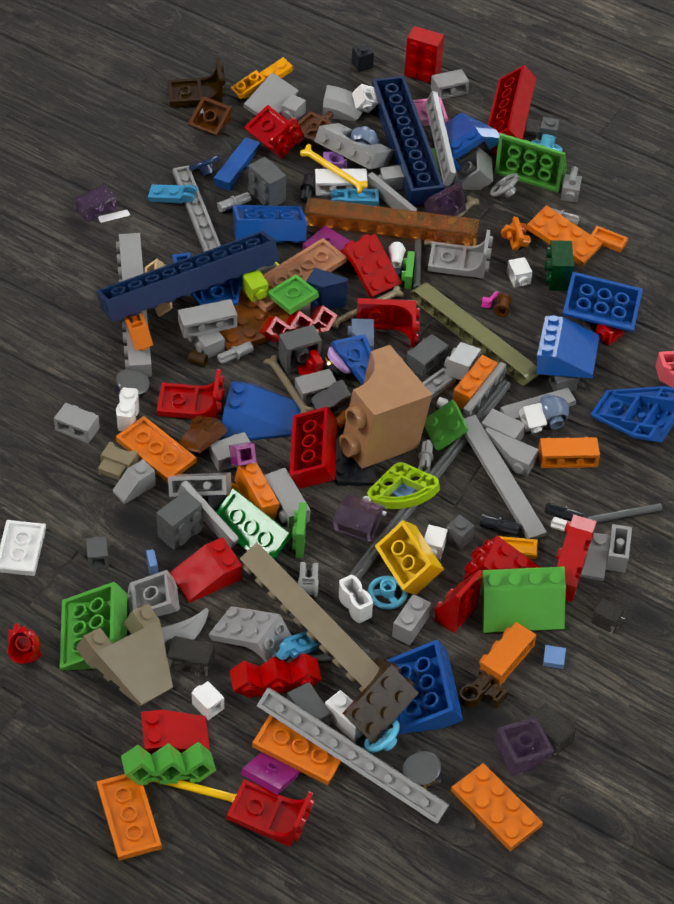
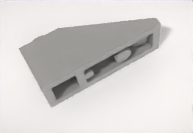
[485,427,539,477]

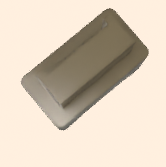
[98,442,139,481]

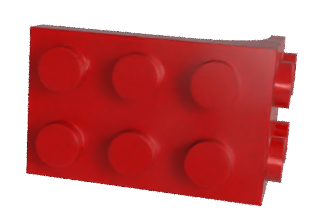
[244,105,304,159]
[340,233,402,298]
[357,298,420,349]
[157,369,225,419]
[463,536,541,579]
[226,779,314,847]

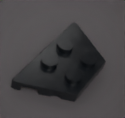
[334,434,379,486]

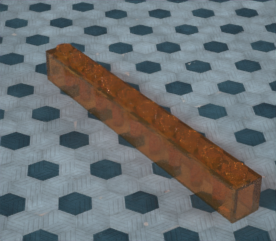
[304,198,480,246]

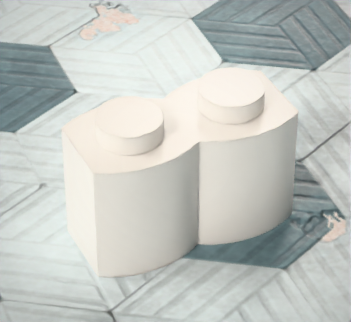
[116,387,139,431]
[339,575,373,623]

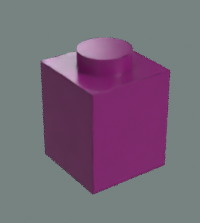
[229,442,257,466]

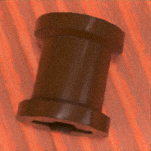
[494,293,512,317]

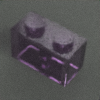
[75,184,116,222]

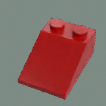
[170,537,242,603]
[434,570,483,633]
[141,710,210,755]

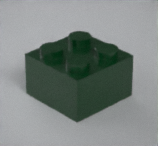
[544,240,574,291]

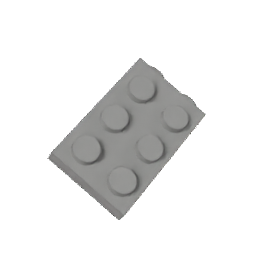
[428,230,493,278]
[209,606,292,662]

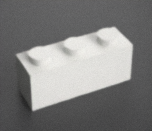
[315,169,367,196]

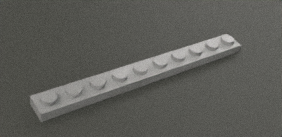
[257,688,450,824]

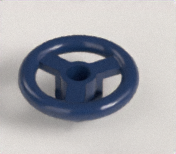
[189,155,221,176]

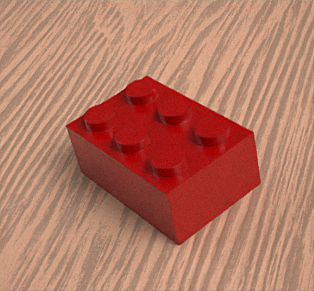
[404,26,445,84]

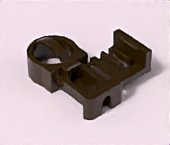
[459,670,508,708]

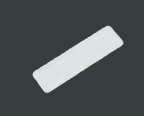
[98,210,130,223]

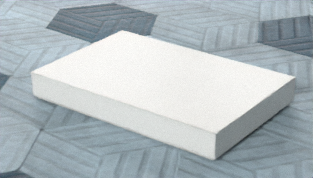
[0,520,46,576]

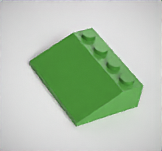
[495,133,567,193]
[481,567,566,633]
[60,582,127,671]

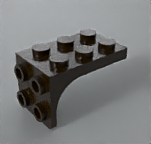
[168,58,226,107]
[342,658,418,743]

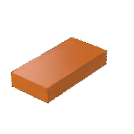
[591,226,628,253]

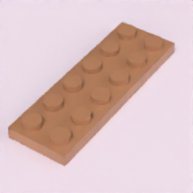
[242,238,347,312]

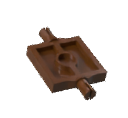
[295,111,334,147]

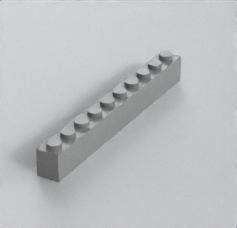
[116,233,152,377]

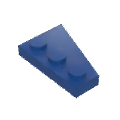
[331,334,372,385]

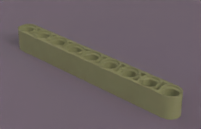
[410,283,539,386]

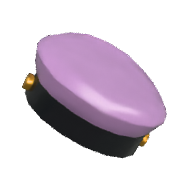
[321,346,351,378]

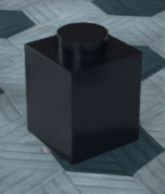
[352,43,374,72]

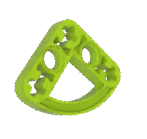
[367,462,440,509]

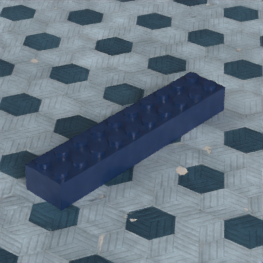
[372,75,445,206]
[96,231,280,321]

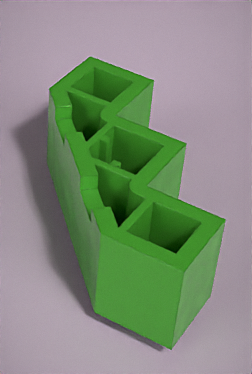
[121,742,216,785]

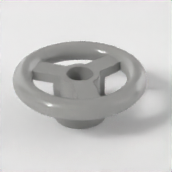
[490,173,519,198]

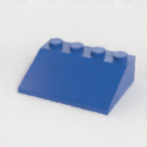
[232,205,307,243]
[562,272,643,332]
[537,315,600,378]
[387,639,463,734]

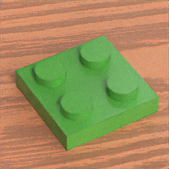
[268,274,319,315]
[425,399,469,451]
[292,502,307,558]

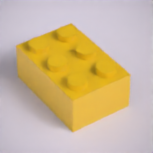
[375,520,444,595]

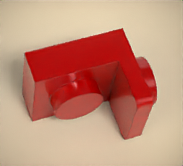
[596,324,624,346]
[297,350,324,376]

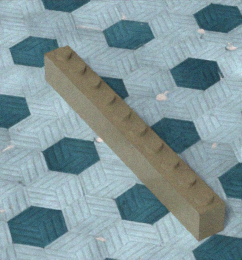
[240,542,379,692]

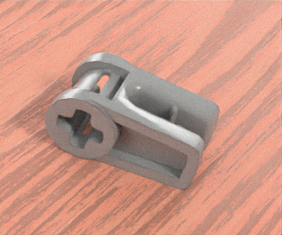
[298,562,319,598]

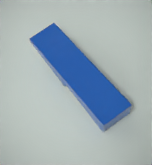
[214,137,261,191]

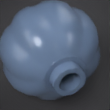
[348,126,379,145]
[538,394,569,430]

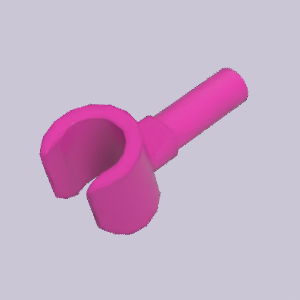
[481,291,499,309]

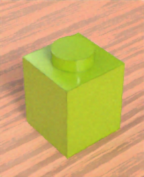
[243,270,268,302]

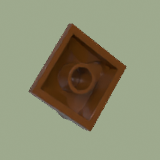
[188,96,233,136]
[179,416,228,453]

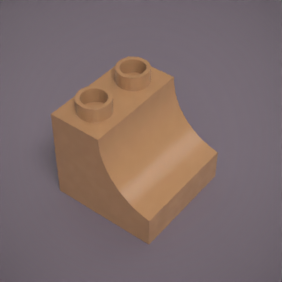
[339,345,432,469]

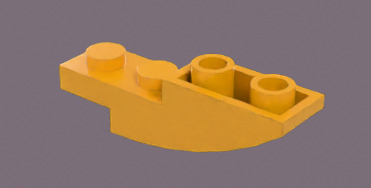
[230,57,294,98]

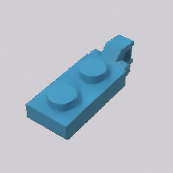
[275,631,320,660]

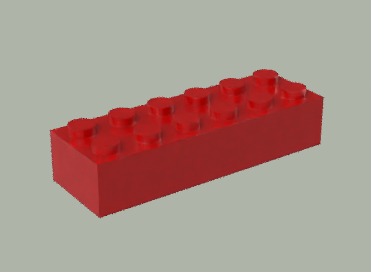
[483,65,536,156]

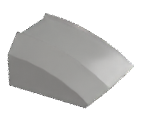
[322,85,363,121]
[127,570,180,616]

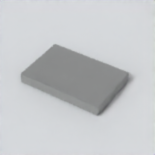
[243,73,299,115]

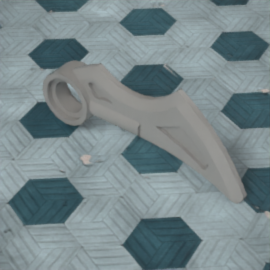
[161,608,209,643]

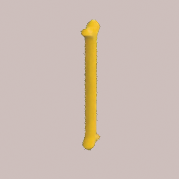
[300,144,368,194]
[148,780,237,803]

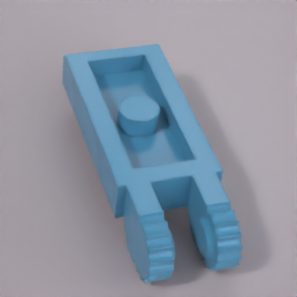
[148,184,198,203]
[331,189,379,207]

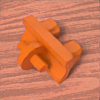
[501,216,531,251]

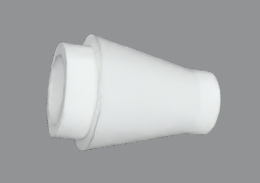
[388,242,406,268]

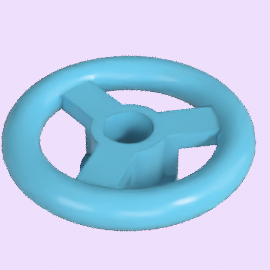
[531,134,563,152]
[367,576,408,610]
[364,719,400,753]

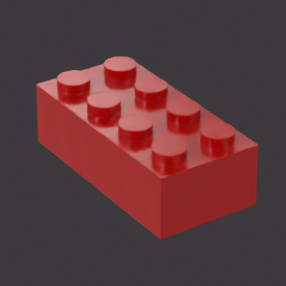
[289,406,337,489]

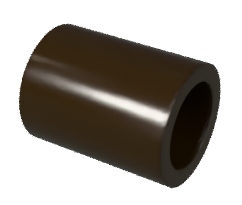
[188,350,208,367]

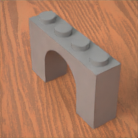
[314,123,394,169]

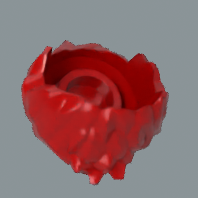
[7,623,42,665]

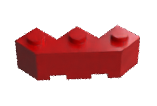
[259,305,337,343]
[556,515,597,602]
[230,653,322,698]

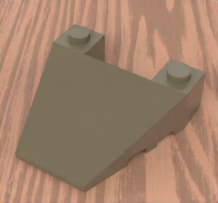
[76,603,173,706]

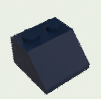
[306,267,348,310]

